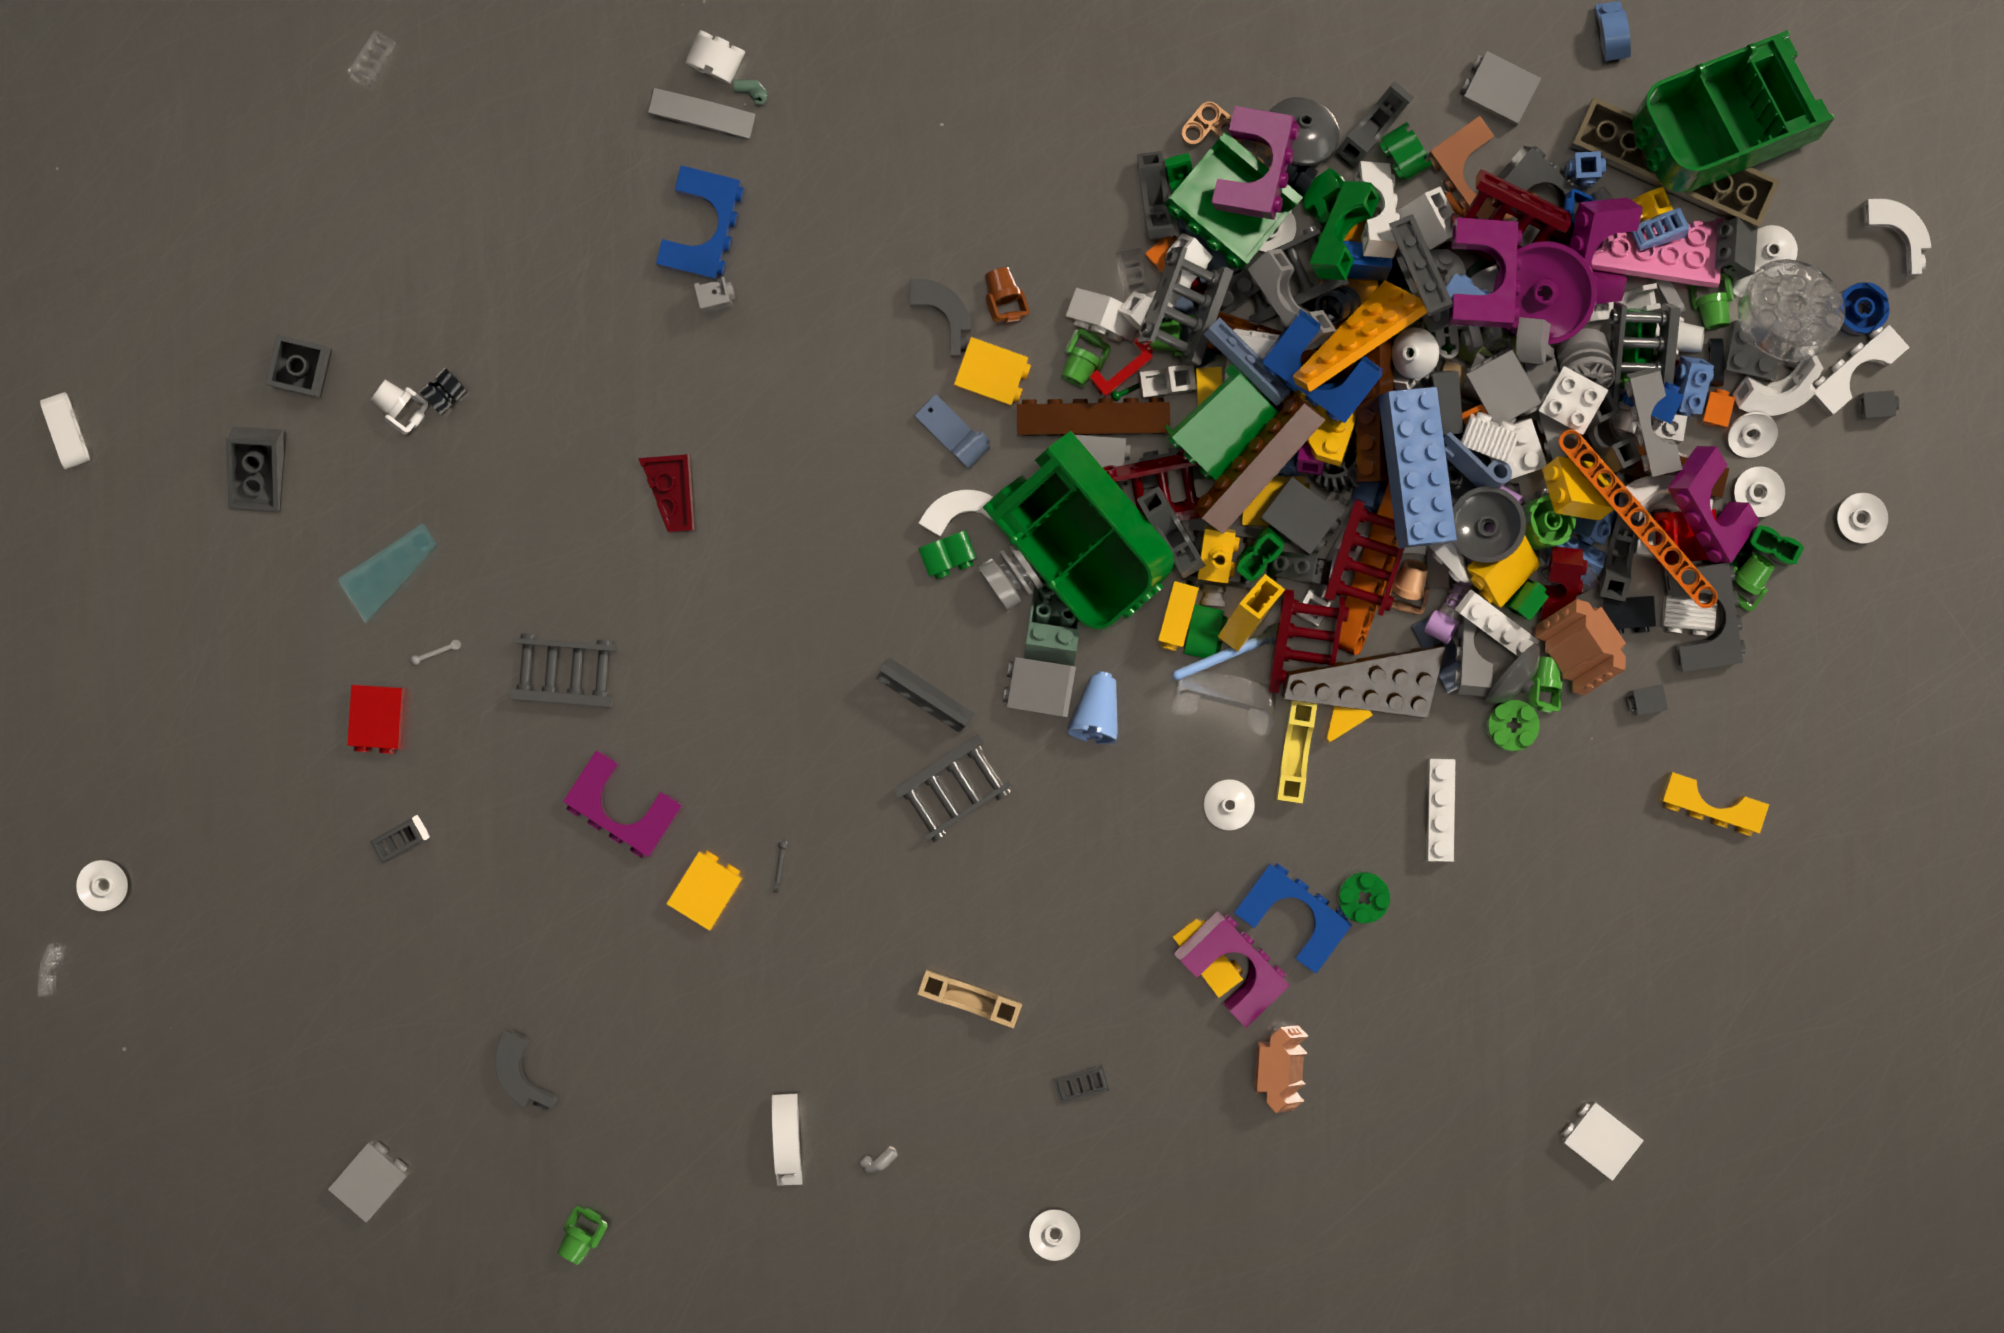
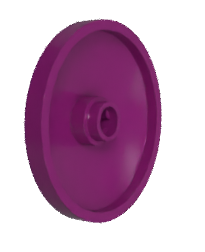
[1493,241,1597,345]

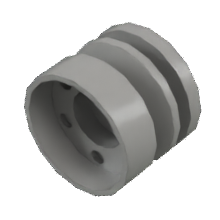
[1556,328,1615,389]
[978,544,1043,611]

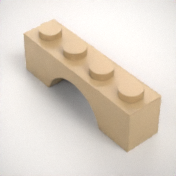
[917,969,1022,1028]

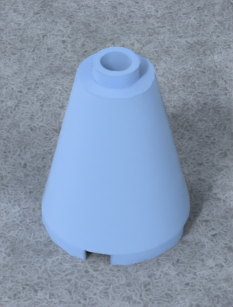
[1068,671,1118,744]

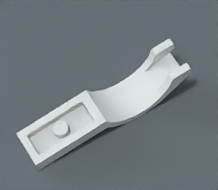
[1587,283,1661,323]

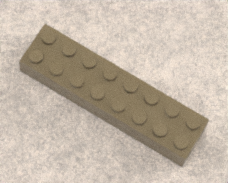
[1570,97,1780,229]

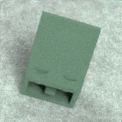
[1024,579,1081,666]

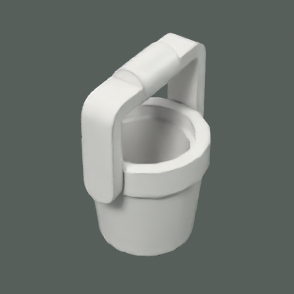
[1653,317,1705,356]
[370,380,428,434]

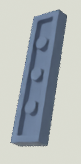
[1204,317,1292,406]

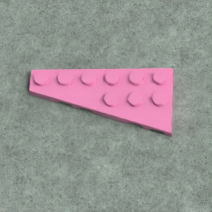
[1592,217,1724,288]

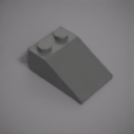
[226,426,284,512]

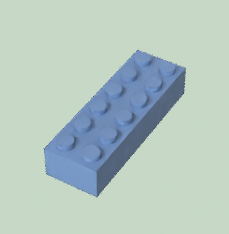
[1378,387,1457,548]

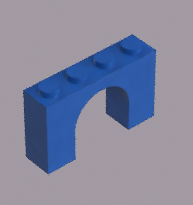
[656,165,744,281]
[1262,309,1383,423]
[1233,863,1352,974]

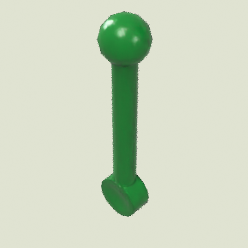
[1111,382,1140,401]

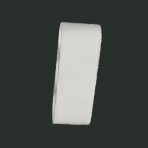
[40,392,90,469]

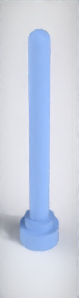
[1172,622,1278,680]

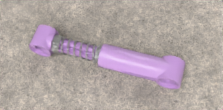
[1424,486,1523,644]

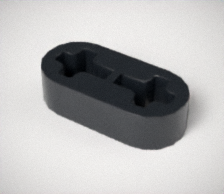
[1708,338,1724,387]

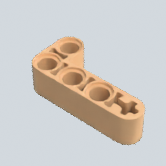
[1181,102,1273,169]

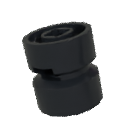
[1286,164,1318,200]
[1315,286,1361,325]
[419,367,468,415]

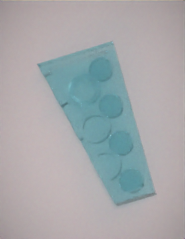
[338,523,438,622]

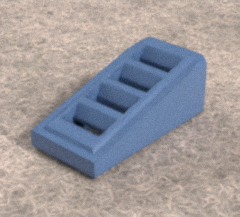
[1631,208,1689,251]

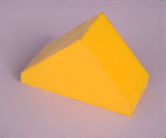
[1326,706,1373,743]

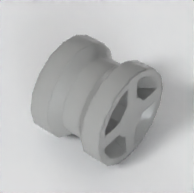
[1200,585,1227,607]

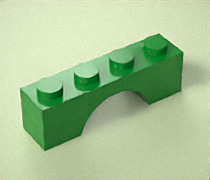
[1310,181,1380,280]

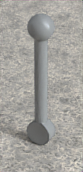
[410,640,461,665]

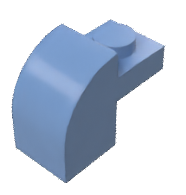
[1595,1,1631,61]

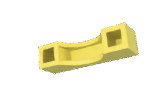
[1276,700,1317,803]

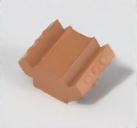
[1535,599,1626,696]
[1254,1026,1308,1113]

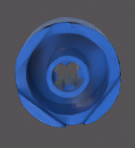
[1833,282,1890,336]

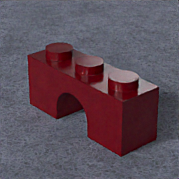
[1540,546,1587,621]

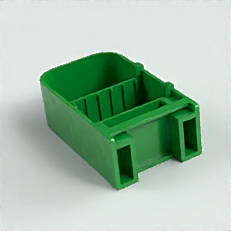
[1632,30,1835,193]
[983,431,1174,629]

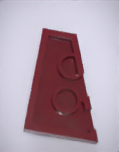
[638,454,695,532]

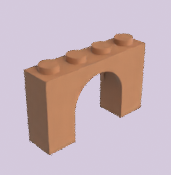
[1428,116,1537,221]

